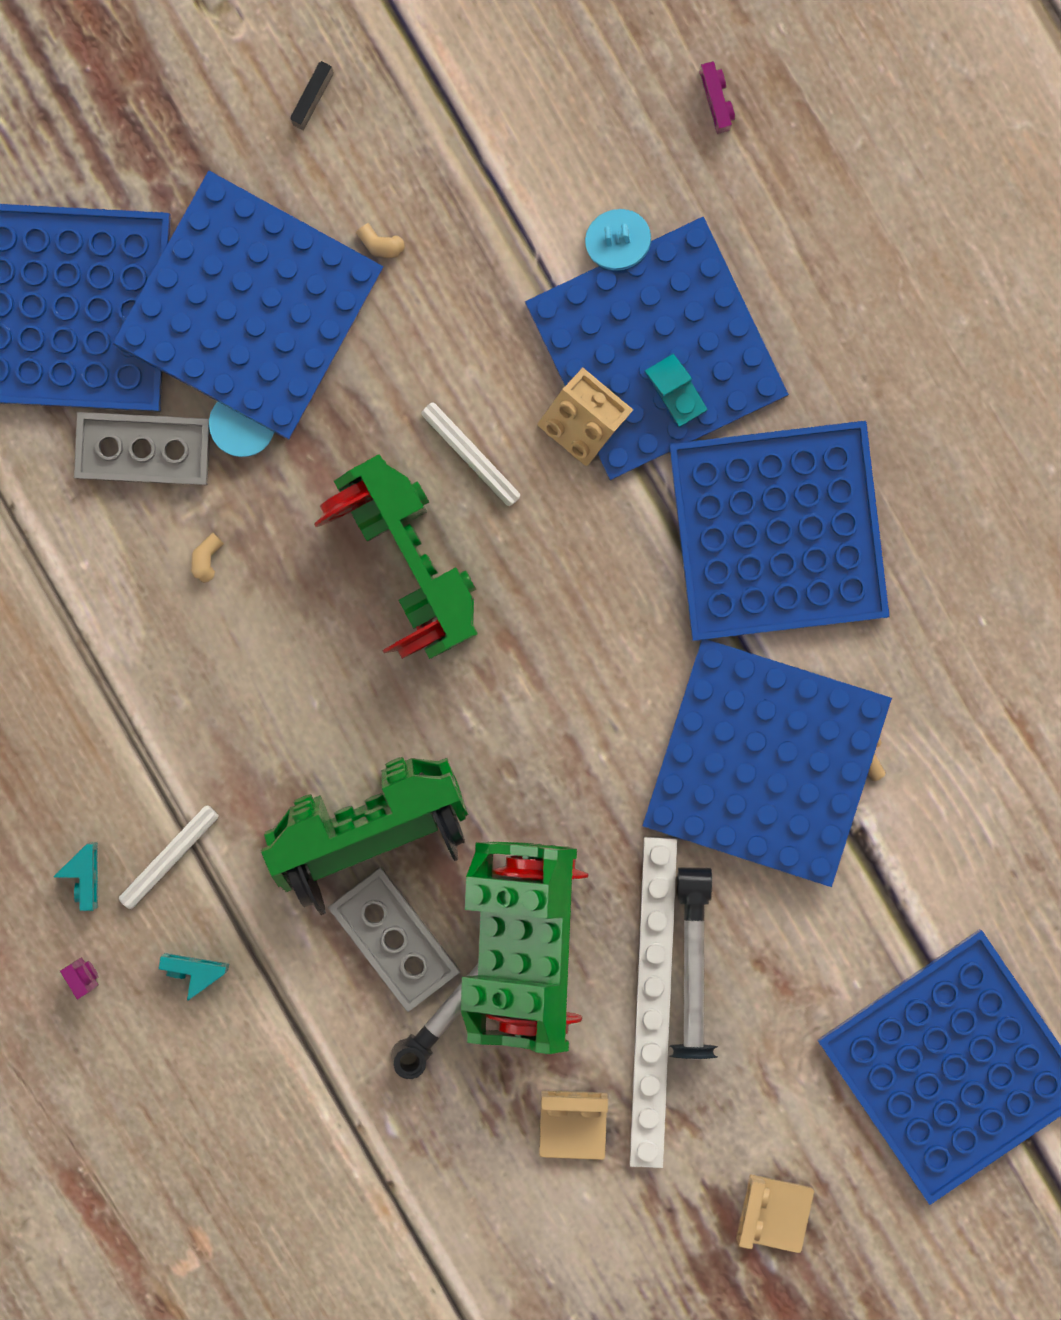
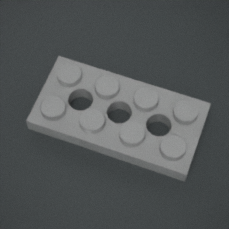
[74,412,210,485]
[328,867,460,1012]

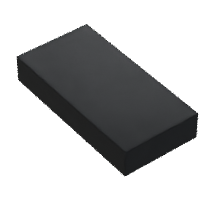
[290,61,334,131]

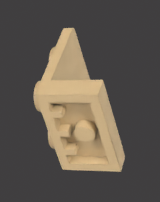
[538,367,633,466]
[539,1091,608,1160]
[736,1174,814,1253]

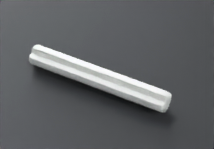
[421,402,520,506]
[119,805,218,909]

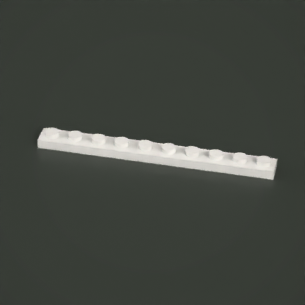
[630,837,677,1168]

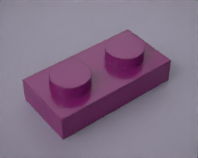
[699,61,735,134]
[60,957,99,999]

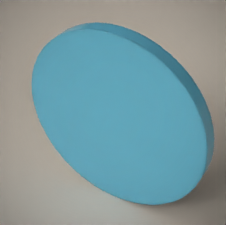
[585,209,651,271]
[209,402,274,457]

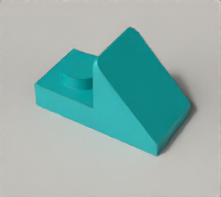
[645,354,708,427]
[54,842,98,911]
[159,953,229,1001]

